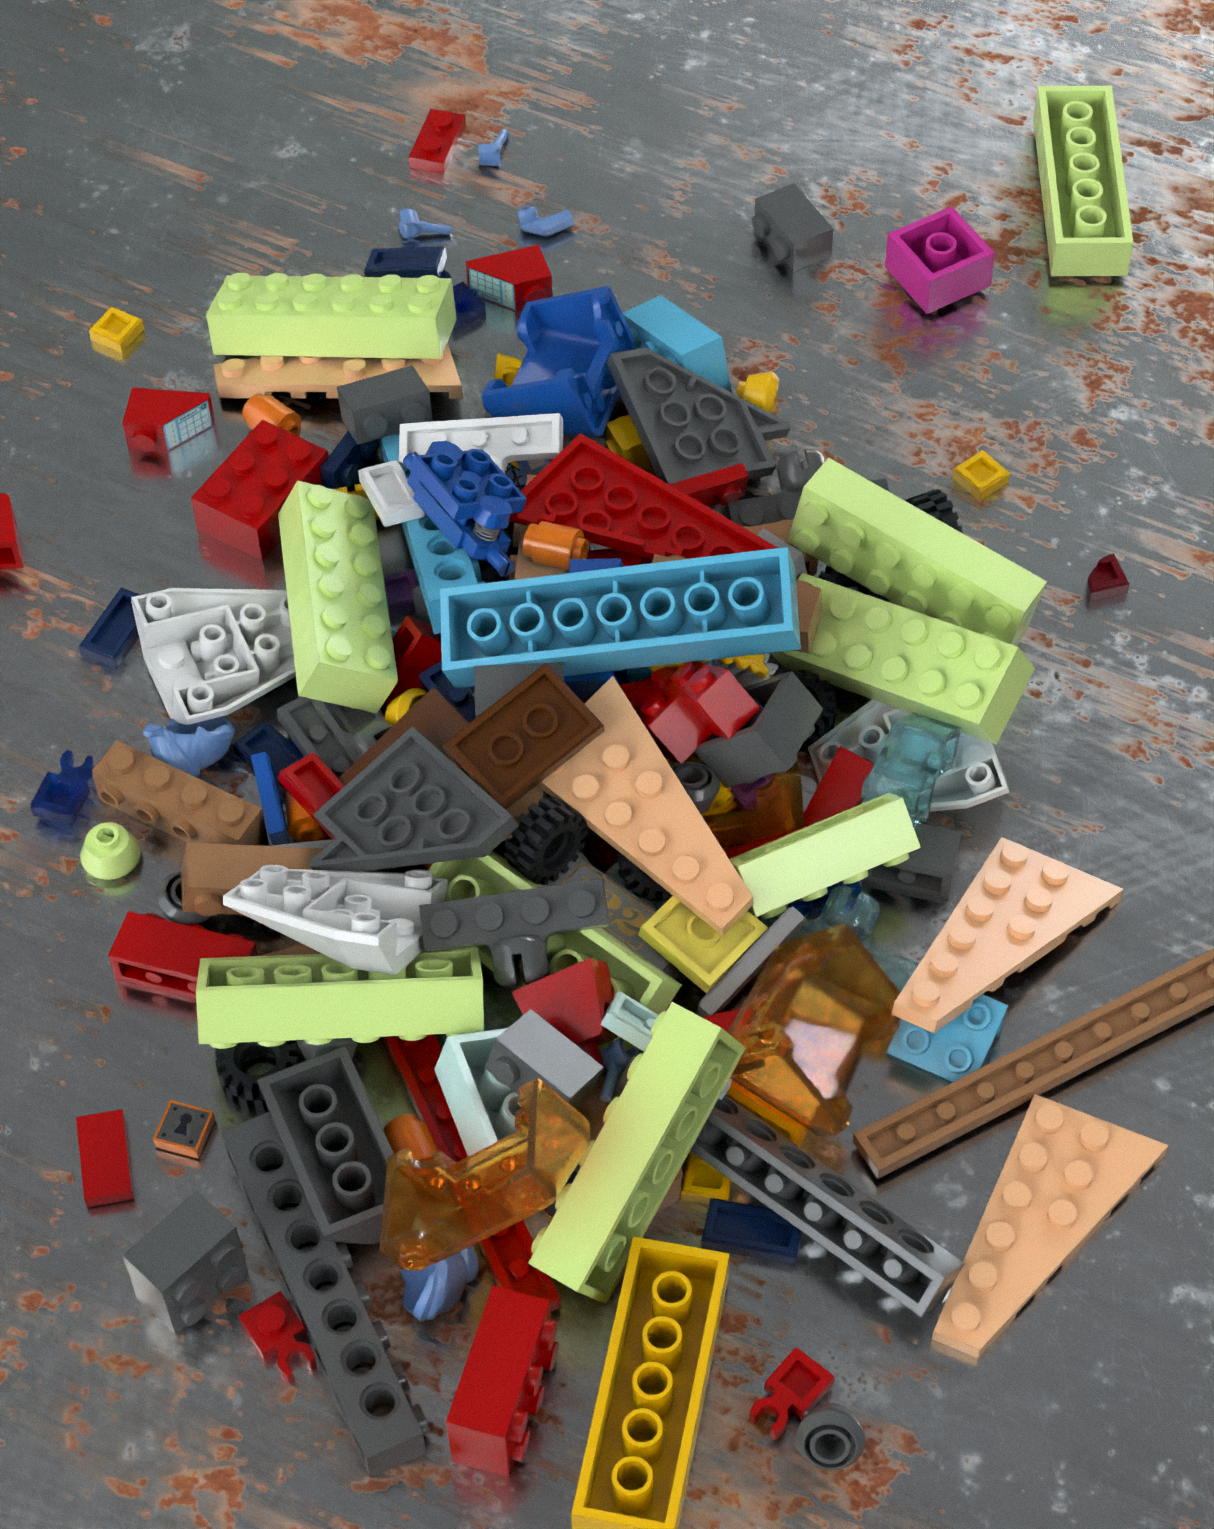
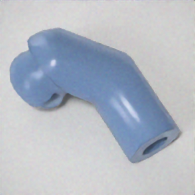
[517,206,574,237]

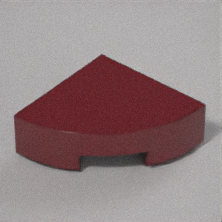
[1086,553,1130,602]

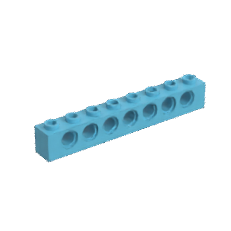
[378,433,485,634]

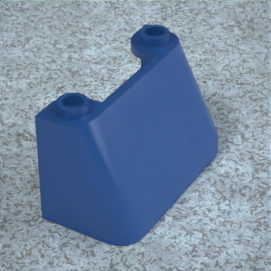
[481,286,636,438]

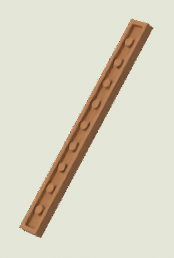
[853,949,1214,1179]

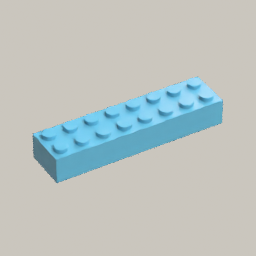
[440,547,801,689]

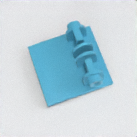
[886,994,1008,1082]

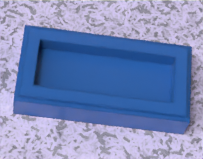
[251,752,291,845]

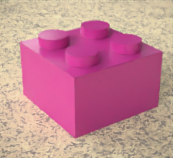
[885,206,995,314]

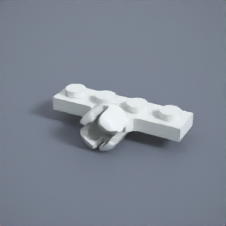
[399,413,563,474]

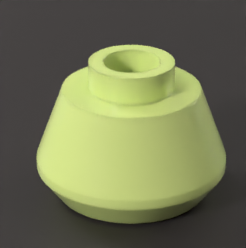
[80,822,141,880]

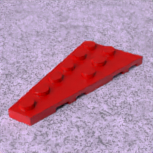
[510,433,778,559]

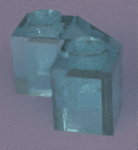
[862,713,962,827]

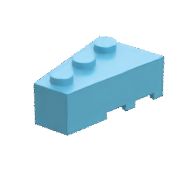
[623,295,732,393]

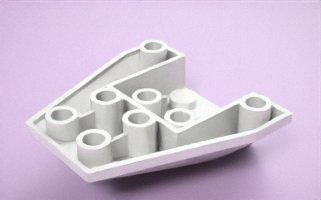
[131,588,296,725]
[808,699,1009,814]
[223,865,448,975]

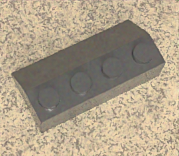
[257,1046,416,1245]

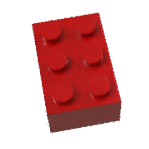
[191,419,329,562]
[446,1285,559,1477]

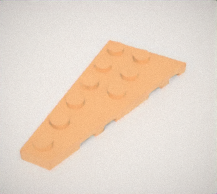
[213,342,463,399]
[538,676,753,936]
[892,837,1124,1033]
[932,1094,1169,1358]

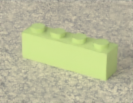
[729,792,921,919]

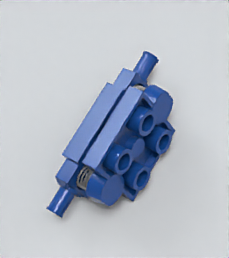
[403,441,527,576]

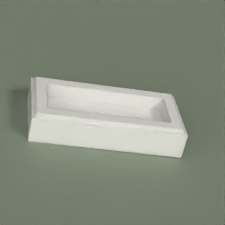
[358,460,424,527]

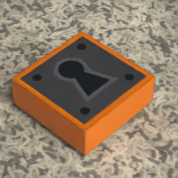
[153,1100,216,1159]

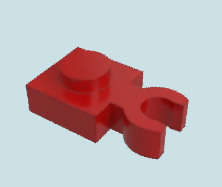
[239,1291,317,1384]
[749,1347,835,1440]

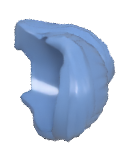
[143,717,235,778]
[400,1211,478,1322]

